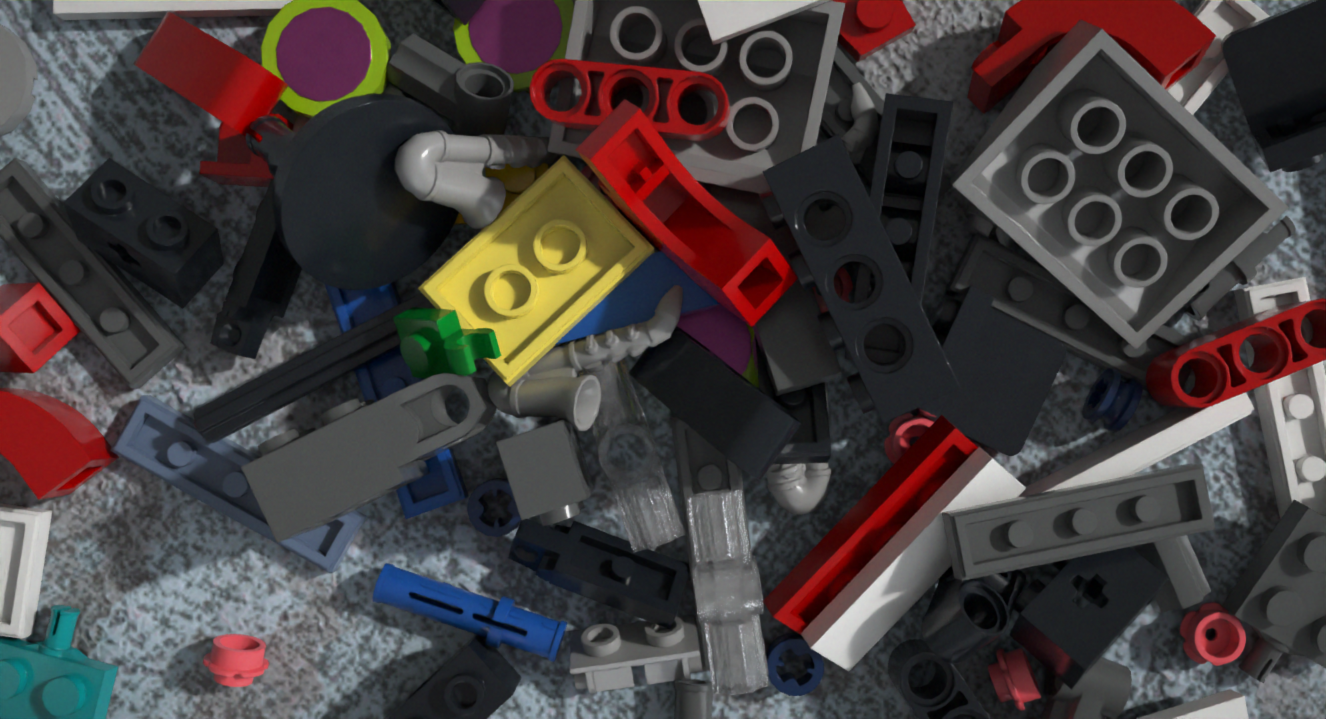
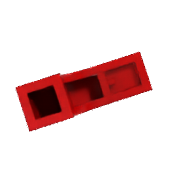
[967,0,1216,114]
[575,99,798,327]
[0,388,119,500]

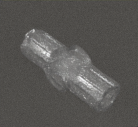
[576,358,686,553]
[686,488,769,695]

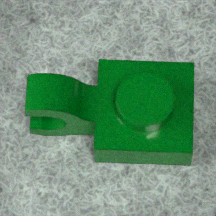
[393,307,502,379]

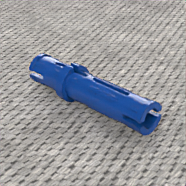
[372,563,568,662]

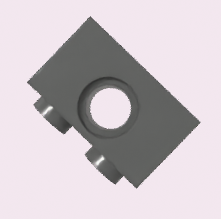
[496,420,595,526]

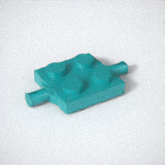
[0,605,118,719]

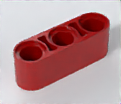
[133,11,289,136]
[529,59,730,141]
[1145,298,1326,408]

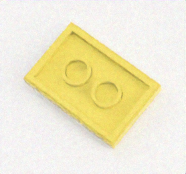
[418,155,655,387]

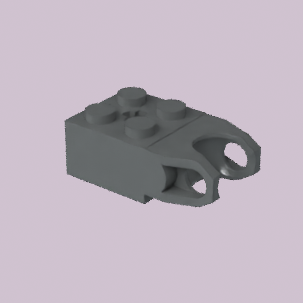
[241,373,498,543]

